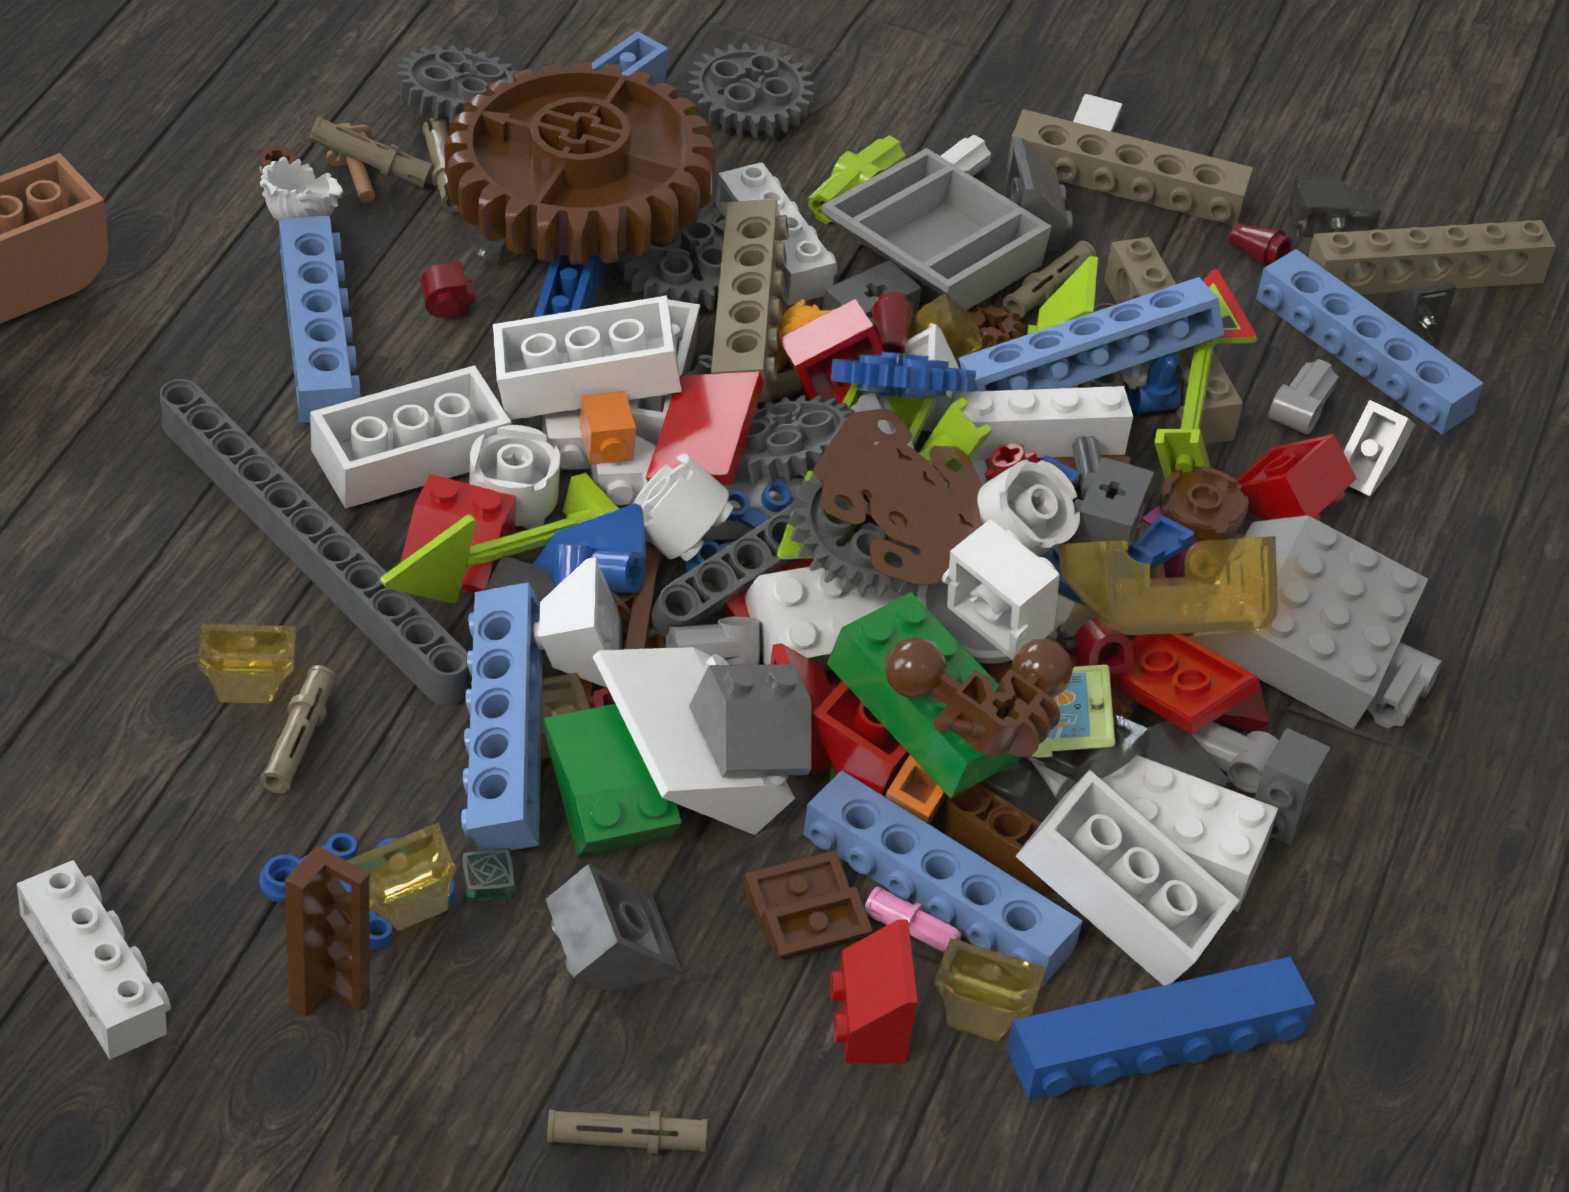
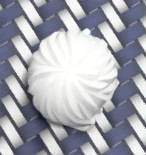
[260,157,343,221]

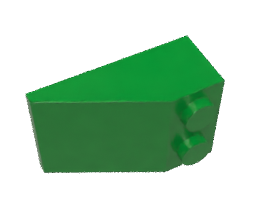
[542,704,681,859]

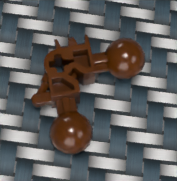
[884,638,1073,757]

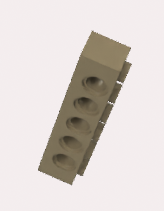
[1006,109,1253,226]
[711,199,789,402]
[1308,220,1556,295]
[1104,237,1243,445]

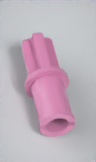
[865,886,961,954]

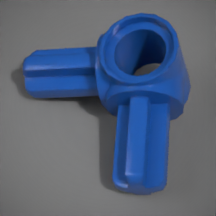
[1127,351,1181,414]

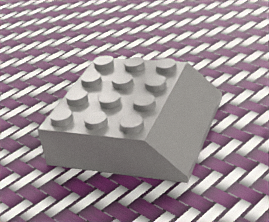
[821,148,1052,311]
[1191,515,1428,729]

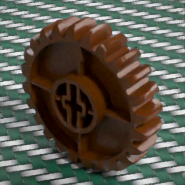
[444,62,716,265]

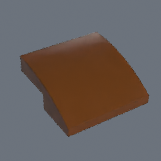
[741,850,873,959]

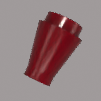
[1229,222,1292,267]
[871,291,913,354]

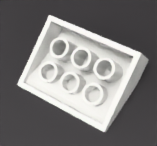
[592,647,795,835]

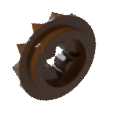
[958,303,1026,351]

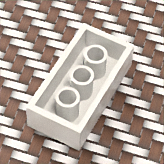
[493,296,682,420]
[310,365,511,509]
[744,567,919,671]
[1077,746,1278,912]
[1016,770,1240,986]

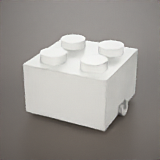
[942,519,1060,660]

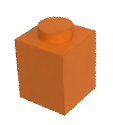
[580,391,636,465]
[886,755,947,825]

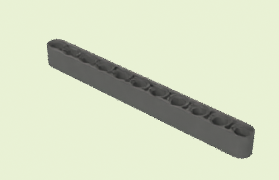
[160,379,469,706]

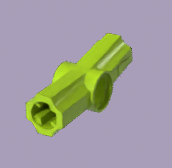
[808,135,906,225]

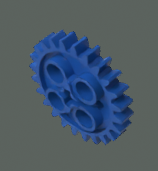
[831,352,976,399]

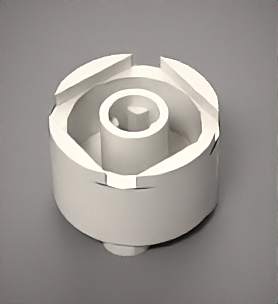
[469,425,560,529]
[633,454,733,561]
[978,460,1080,557]

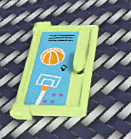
[1032,665,1115,758]

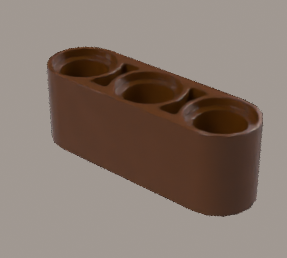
[941,784,1056,895]

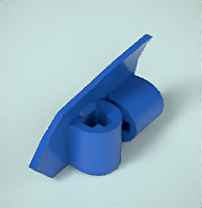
[528,503,646,594]

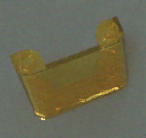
[1059,536,1278,635]

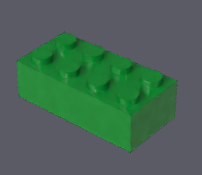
[827,592,1020,798]

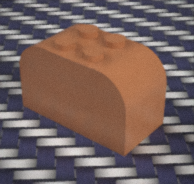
[0,153,108,324]

